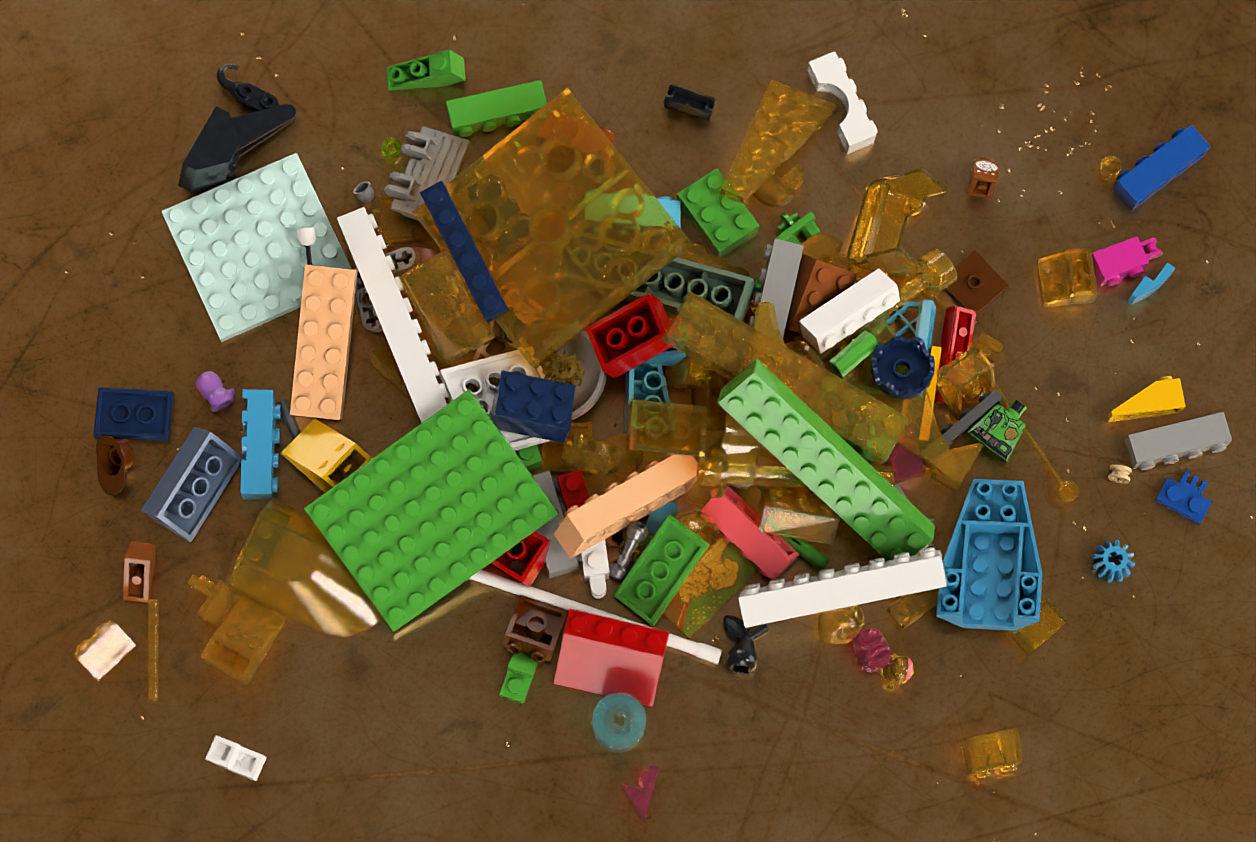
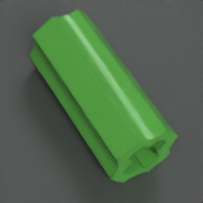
[827,330,878,378]

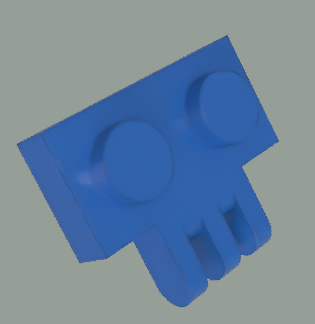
[1155,470,1212,525]

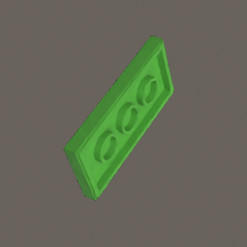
[613,514,710,626]

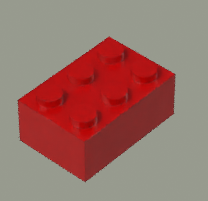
[585,293,678,378]

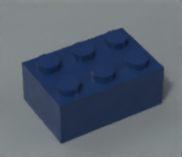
[491,370,576,443]

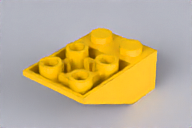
[281,419,373,493]

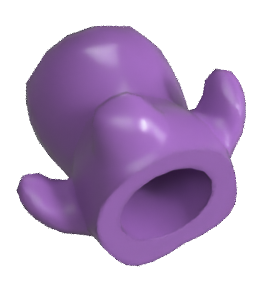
[196,371,235,412]

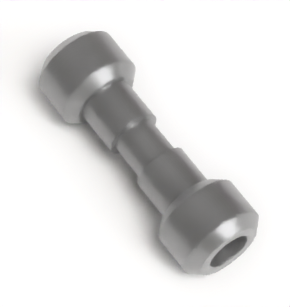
[609,521,648,580]

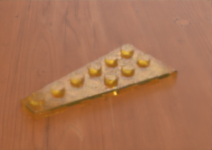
[720,79,839,203]

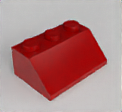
[491,531,551,587]

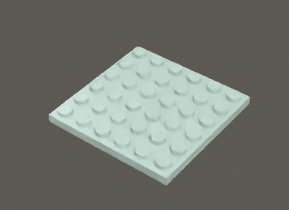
[161,153,351,342]

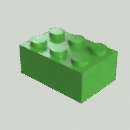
[676,168,760,261]

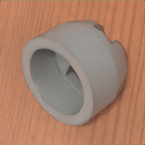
[353,181,375,203]

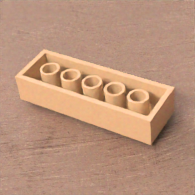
[290,265,358,420]
[554,447,703,559]

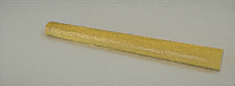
[148,599,159,702]

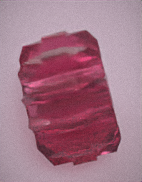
[852,628,891,673]

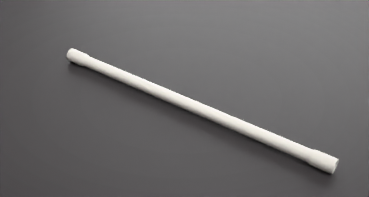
[469,570,722,664]

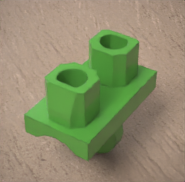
[776,212,820,245]

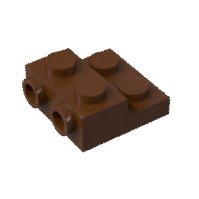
[502,595,568,663]

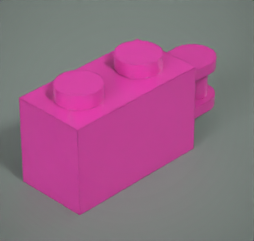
[1089,236,1163,286]

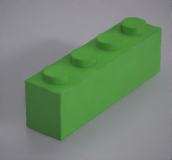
[446,80,548,137]

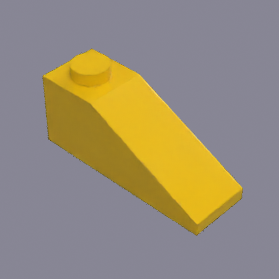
[1107,376,1185,422]

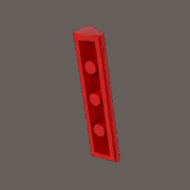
[934,305,976,407]

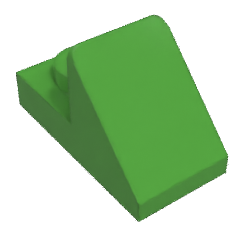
[499,652,538,704]

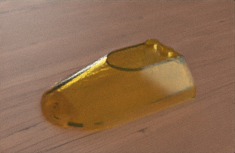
[228,498,383,636]

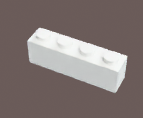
[799,268,900,354]

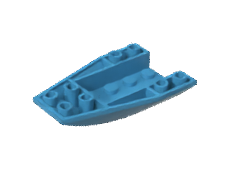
[936,479,1043,631]

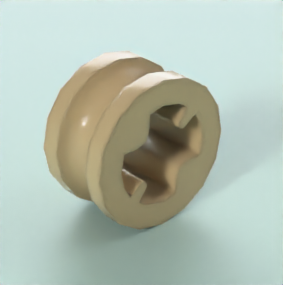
[1108,465,1132,483]

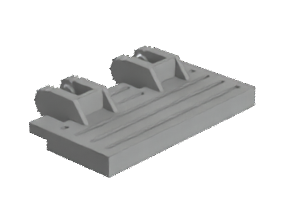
[384,126,469,226]

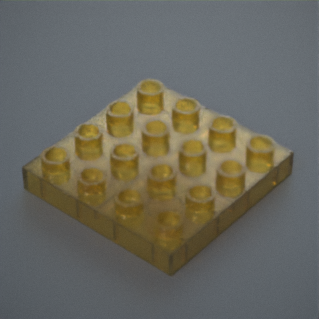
[412,87,692,369]

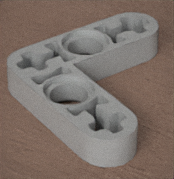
[353,247,421,333]

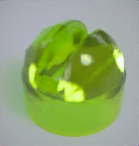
[381,137,401,158]

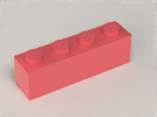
[701,485,800,580]

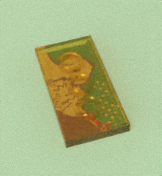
[663,535,759,640]

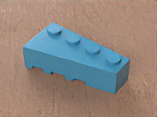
[240,389,281,500]

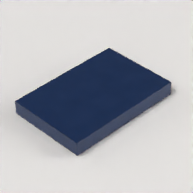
[93,387,174,442]

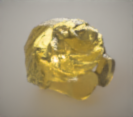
[818,605,865,645]

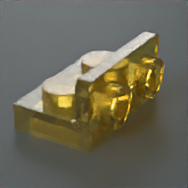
[74,621,136,681]

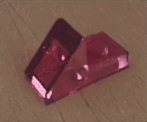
[622,765,659,820]

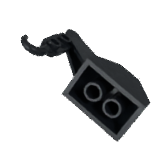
[178,64,296,192]

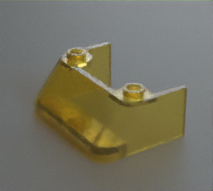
[847,167,947,278]

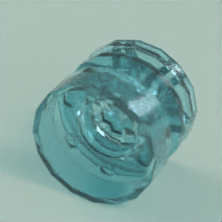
[591,693,646,753]

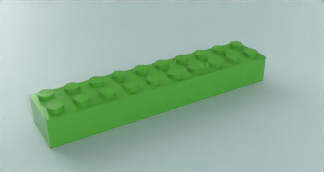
[718,359,935,561]

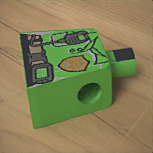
[968,399,1027,462]

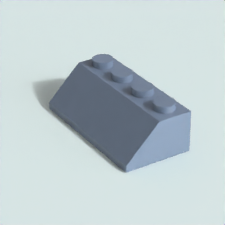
[141,427,244,542]

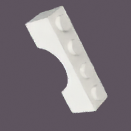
[807,51,877,154]

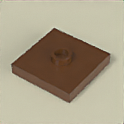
[939,250,1008,315]

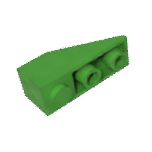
[386,50,466,91]

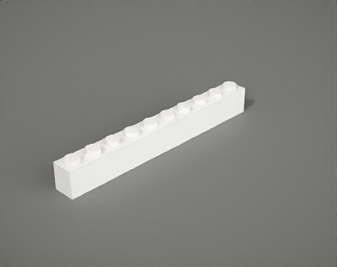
[337,207,449,423]

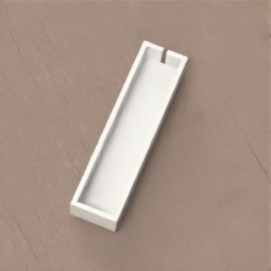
[739,547,947,628]

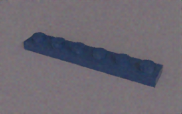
[420,181,510,322]

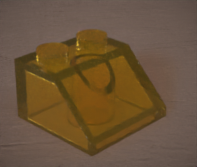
[937,346,995,421]
[961,727,1022,779]

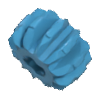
[1092,540,1135,582]

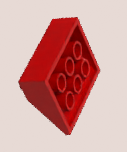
[553,609,670,707]

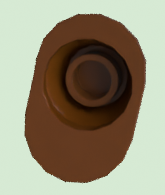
[96,435,134,495]

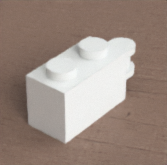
[580,540,610,599]

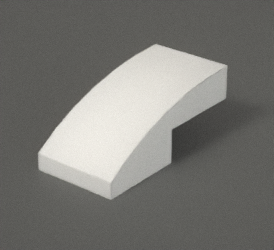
[205,735,267,781]

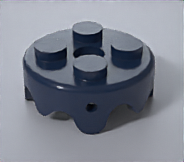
[871,336,935,400]

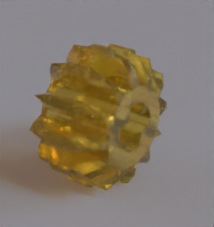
[542,350,585,386]

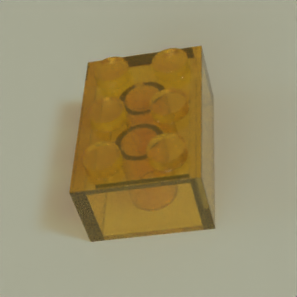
[758,481,840,545]

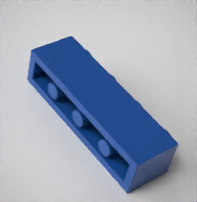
[1113,125,1211,210]

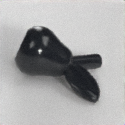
[723,615,769,674]

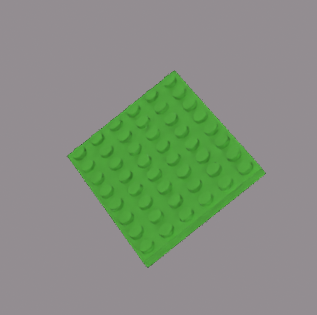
[304,389,559,632]

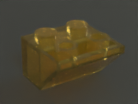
[1037,247,1098,308]

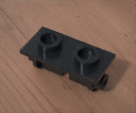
[664,83,716,120]

